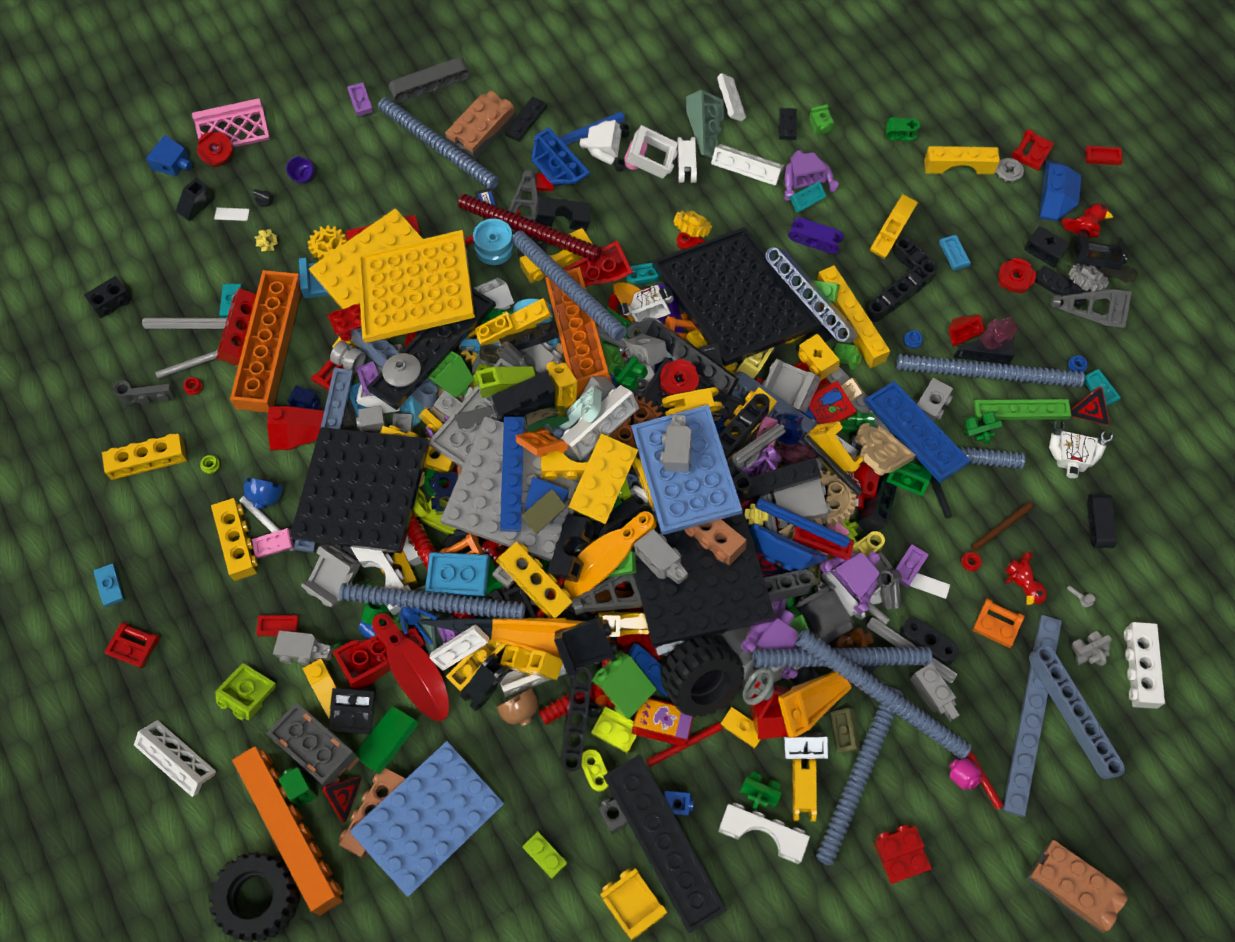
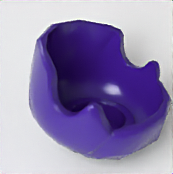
[286,156,315,184]

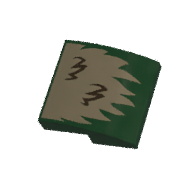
[525,406,569,433]

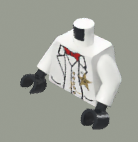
[580,120,630,172]
[616,285,674,322]
[1049,421,1113,478]

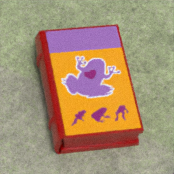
[631,698,693,747]

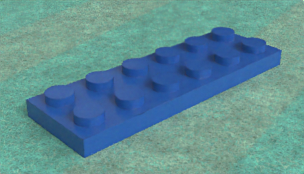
[864,381,971,483]

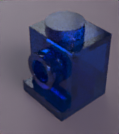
[287,385,320,410]
[778,412,803,445]

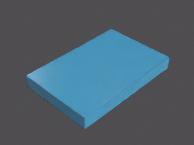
[425,553,490,597]

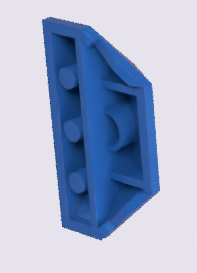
[532,127,590,185]
[1039,160,1081,221]
[749,523,828,572]

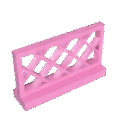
[192,98,270,152]

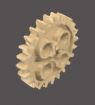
[818,470,857,528]

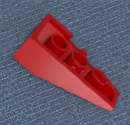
[563,241,633,286]
[267,406,348,451]
[332,628,425,690]

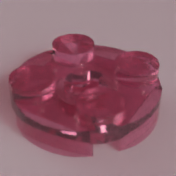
[979,317,1018,349]

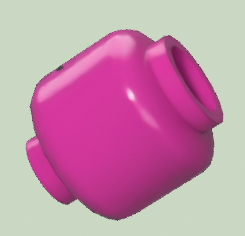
[949,758,982,790]

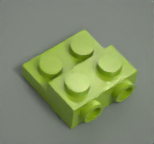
[215,663,276,720]

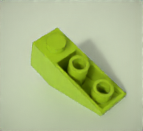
[476,366,536,398]

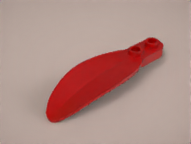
[372,613,449,721]

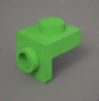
[833,343,862,371]

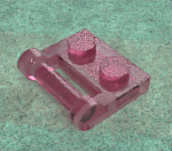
[773,441,817,462]

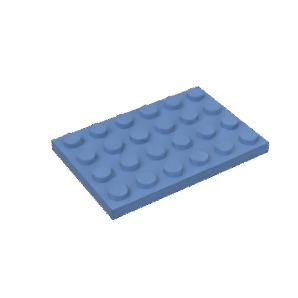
[631,405,742,535]
[349,741,504,897]

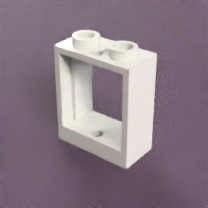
[626,125,678,179]

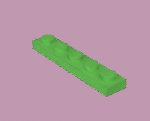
[973,399,1071,420]

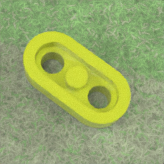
[413,488,430,518]
[581,750,608,792]

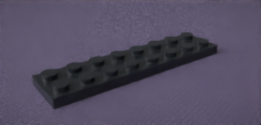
[367,287,496,410]
[602,754,727,933]

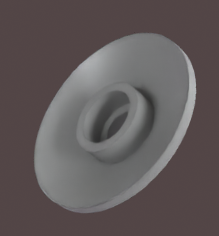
[382,353,421,387]

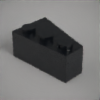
[492,371,555,423]

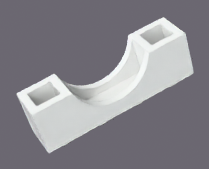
[351,547,412,616]
[718,803,809,864]

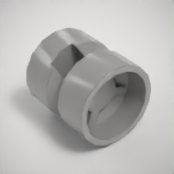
[330,341,366,374]

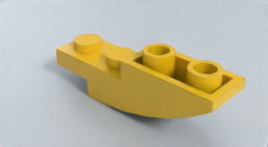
[869,194,918,259]
[475,298,552,345]

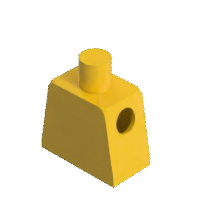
[546,361,577,408]

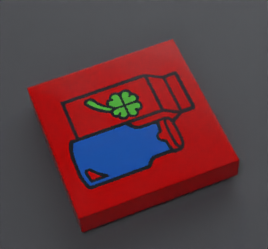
[808,381,857,424]

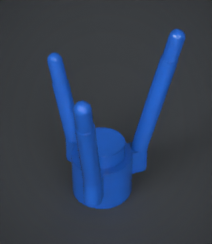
[398,606,437,644]

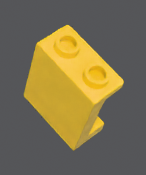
[804,421,864,473]
[601,868,667,941]

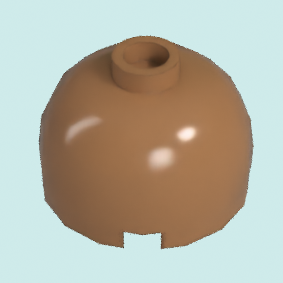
[496,688,538,726]

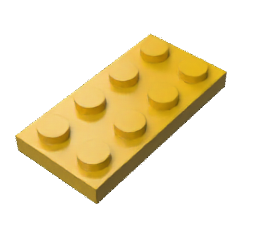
[568,433,638,524]

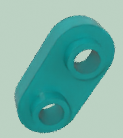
[625,263,660,285]

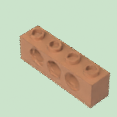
[684,519,747,565]
[339,768,405,860]

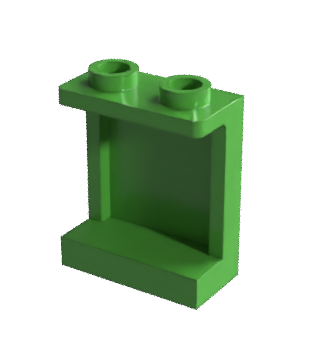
[592,651,657,719]

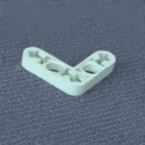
[559,385,602,431]

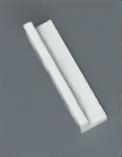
[711,144,785,186]
[500,663,567,697]
[134,720,216,797]

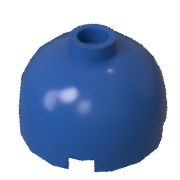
[243,477,284,509]

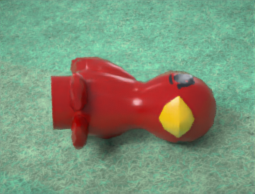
[1062,203,1113,238]
[1005,552,1047,605]

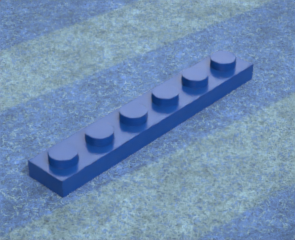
[500,417,524,532]

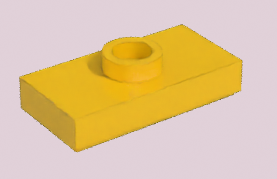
[417,409,443,434]
[721,707,761,749]

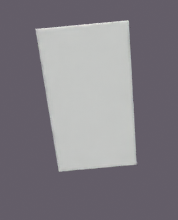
[214,208,249,221]
[910,573,950,599]

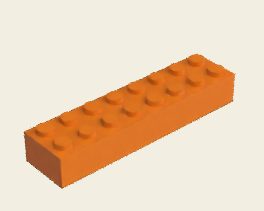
[545,267,613,398]
[230,270,301,413]
[232,746,343,916]

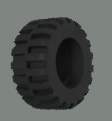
[661,636,745,717]
[209,852,300,942]

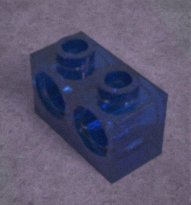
[430,472,458,515]

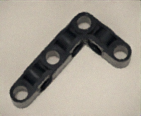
[866,236,938,322]
[719,394,770,498]

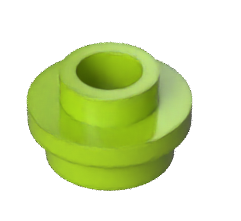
[200,455,220,474]

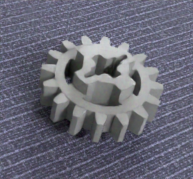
[1068,264,1109,291]

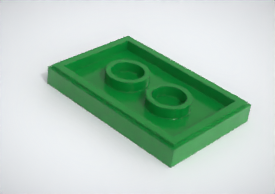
[355,706,419,775]

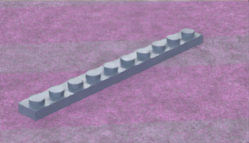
[294,368,354,553]
[1002,615,1062,817]

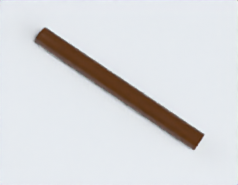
[971,502,1033,552]

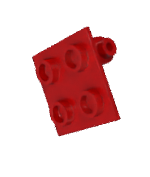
[327,304,362,341]

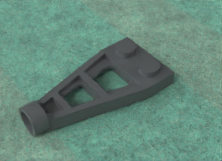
[508,171,538,234]
[1051,289,1132,328]
[571,573,642,615]

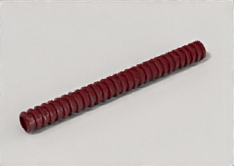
[458,193,601,262]

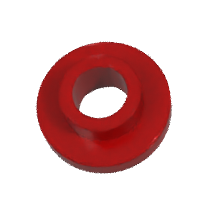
[183,377,203,395]
[961,552,982,572]

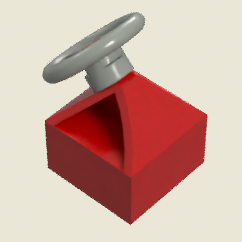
[743,667,791,740]

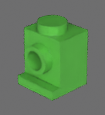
[809,104,834,135]

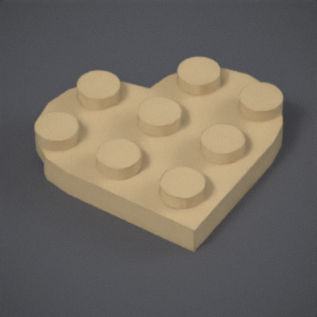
[855,423,916,475]

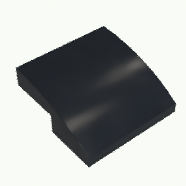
[328,688,375,735]

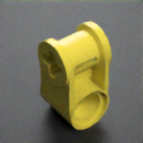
[852,531,885,556]

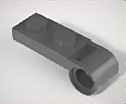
[113,381,175,404]

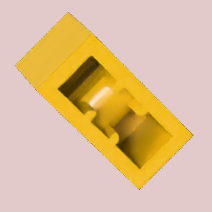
[798,334,840,380]

